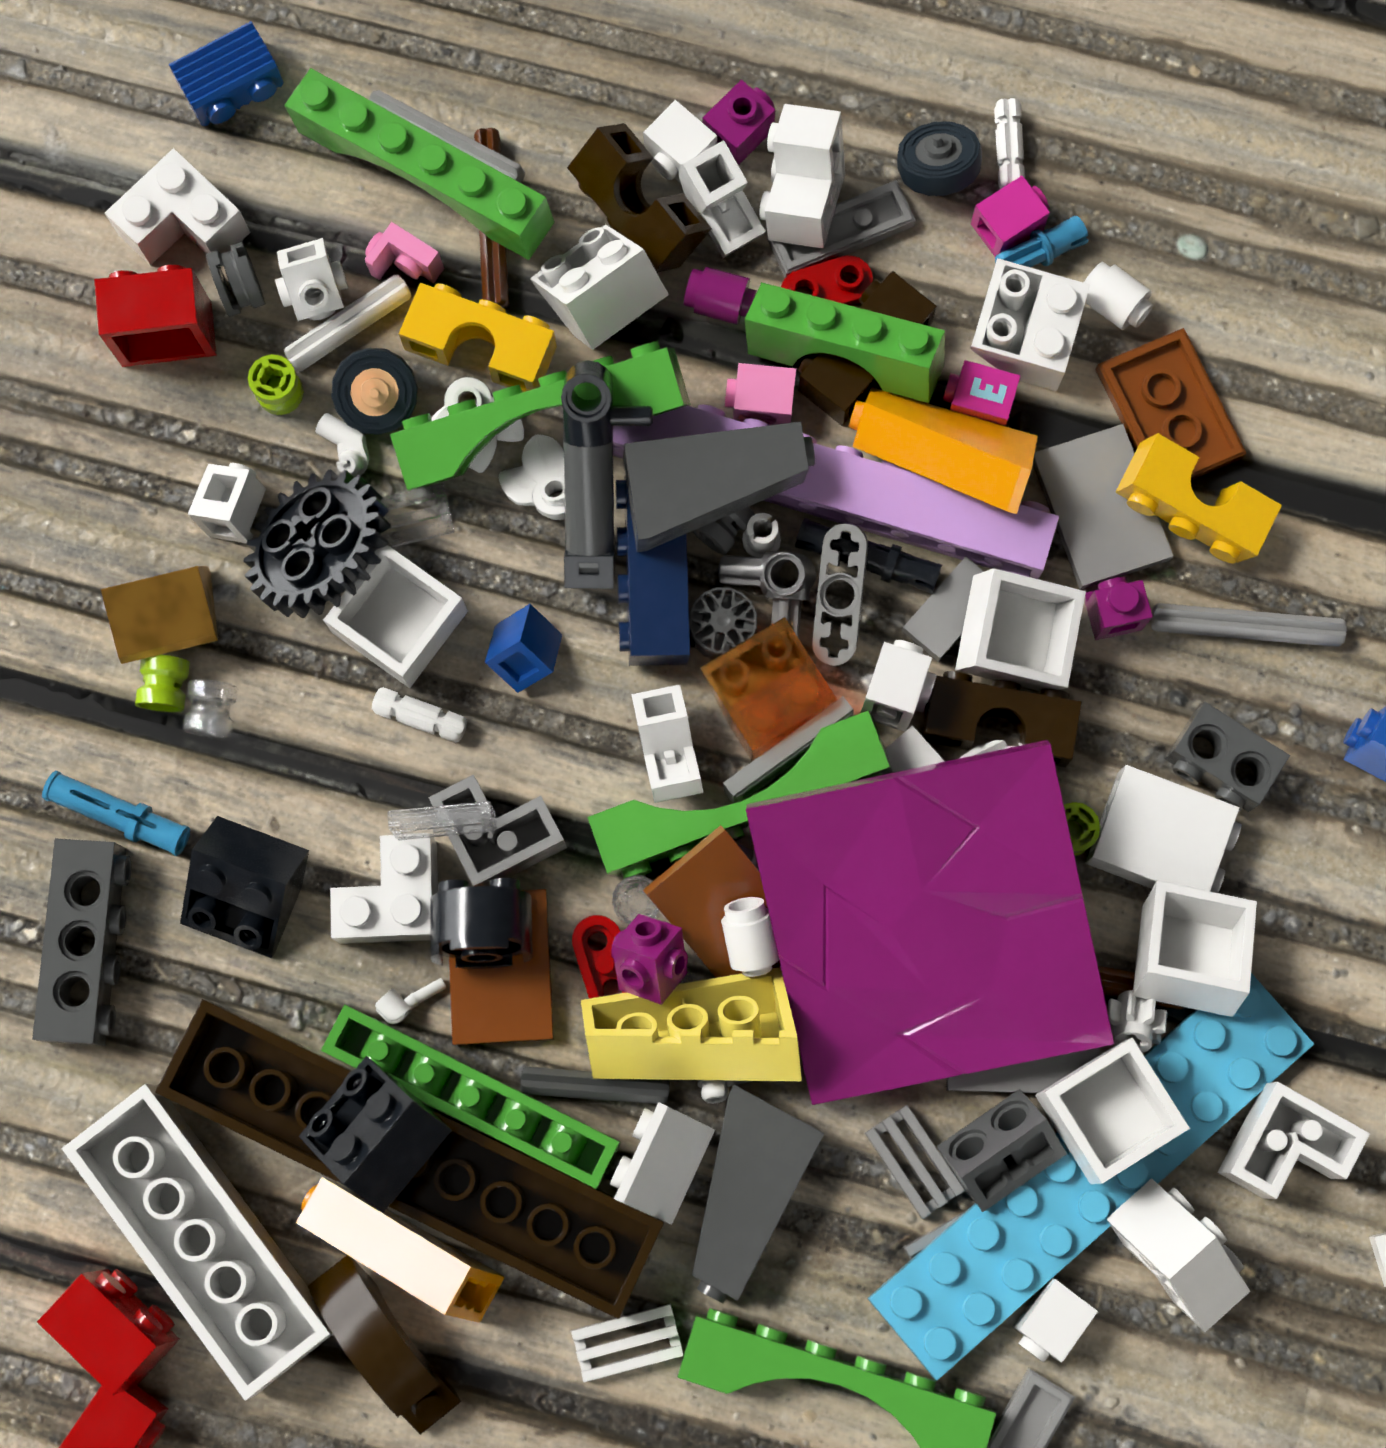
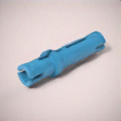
[42,771,190,856]

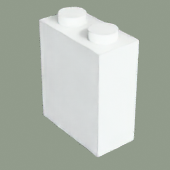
[1085,765,1241,893]

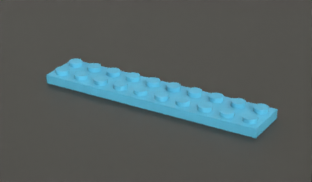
[867,973,1314,1381]

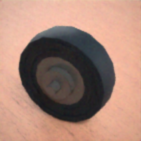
[897,121,982,196]

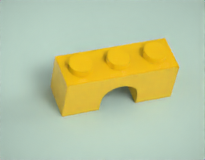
[399,283,557,392]
[1115,433,1282,563]

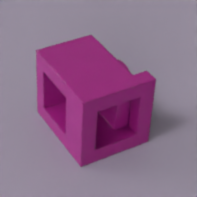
[1084,577,1152,641]

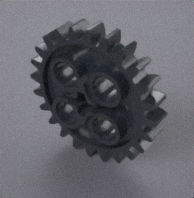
[244,469,391,618]

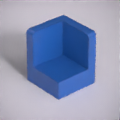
[485,604,562,693]

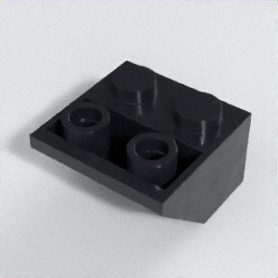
[180,816,309,958]
[299,1056,452,1213]

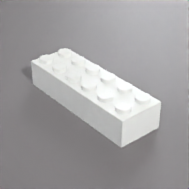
[62,1084,333,1401]

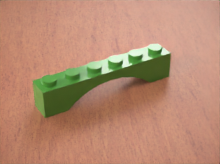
[284,68,555,260]
[390,341,691,491]
[587,710,894,881]
[678,1308,996,1448]

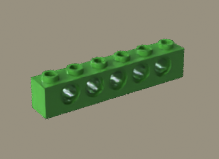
[321,1004,621,1189]

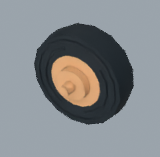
[331,347,418,435]

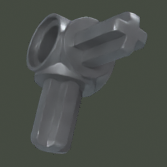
[718,551,816,647]

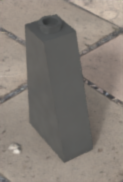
[623,422,815,552]
[692,1085,824,1304]

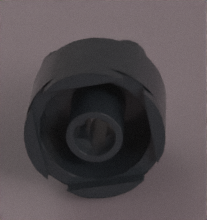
[430,878,533,969]

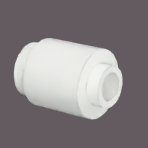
[1084,262,1153,330]
[721,897,779,977]

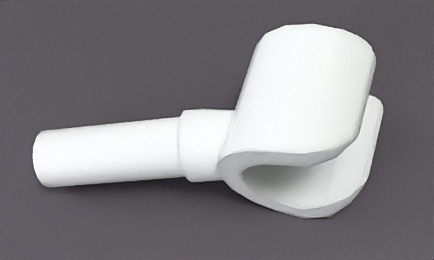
[375,978,447,1024]

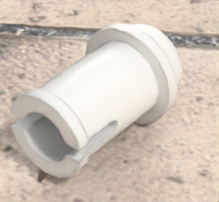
[742,513,781,558]

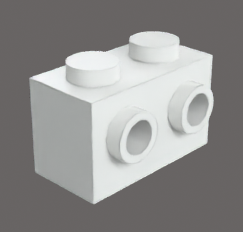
[861,640,937,732]

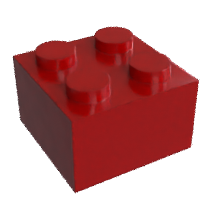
[94,265,217,367]
[37,1269,180,1395]

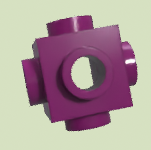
[611,914,688,1005]

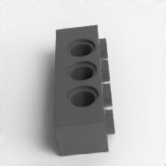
[32,838,132,1046]

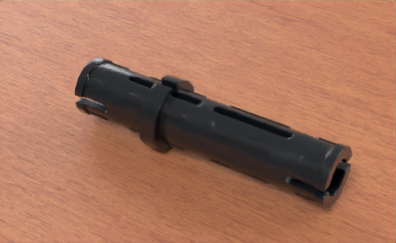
[795,518,943,594]

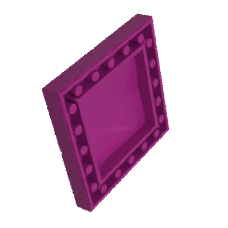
[746,740,1114,1105]

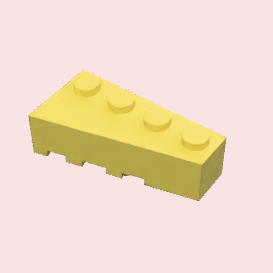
[581,967,802,1081]

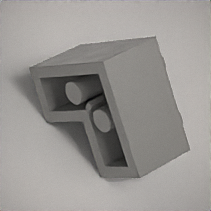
[428,775,567,886]

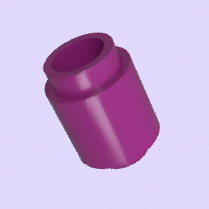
[684,267,757,325]

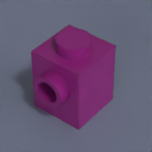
[702,79,776,165]

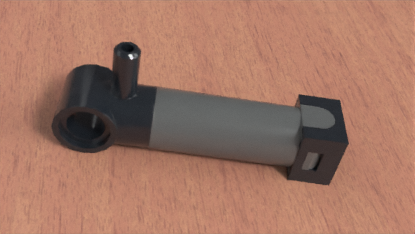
[561,360,653,589]

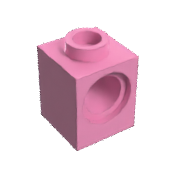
[725,363,796,425]

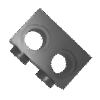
[1165,702,1291,812]
[936,1089,1067,1212]

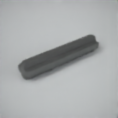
[520,1067,670,1104]

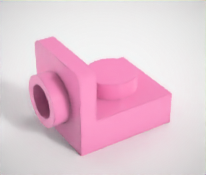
[365,222,444,284]

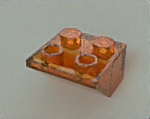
[700,617,837,761]

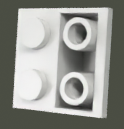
[530,224,669,350]
[970,258,1090,392]
[610,1102,715,1225]

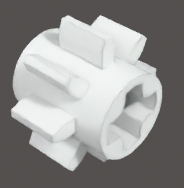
[1107,990,1167,1053]

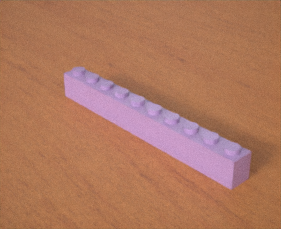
[613,404,1059,579]

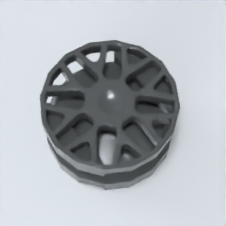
[206,242,266,317]
[689,587,757,661]

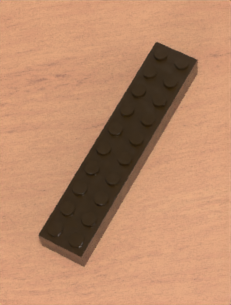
[155,999,665,1319]

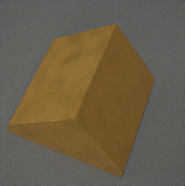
[101,566,218,664]

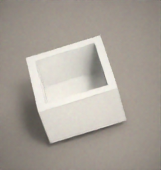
[323,545,468,688]
[955,568,1086,691]
[1133,881,1257,1017]
[1035,1038,1190,1185]

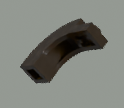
[307,1255,461,1435]

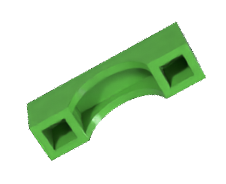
[744,282,945,403]

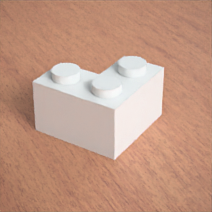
[759,104,845,249]
[105,148,250,266]
[330,834,438,944]
[1217,1082,1370,1199]
[1107,1178,1250,1332]

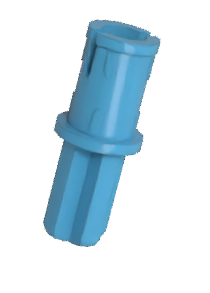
[995,216,1088,267]

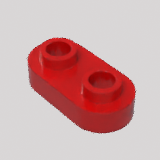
[781,255,873,306]
[572,915,627,999]

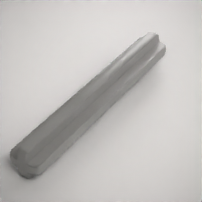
[369,90,525,183]
[1151,603,1347,647]

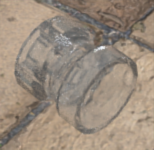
[182,680,238,738]
[612,875,661,927]

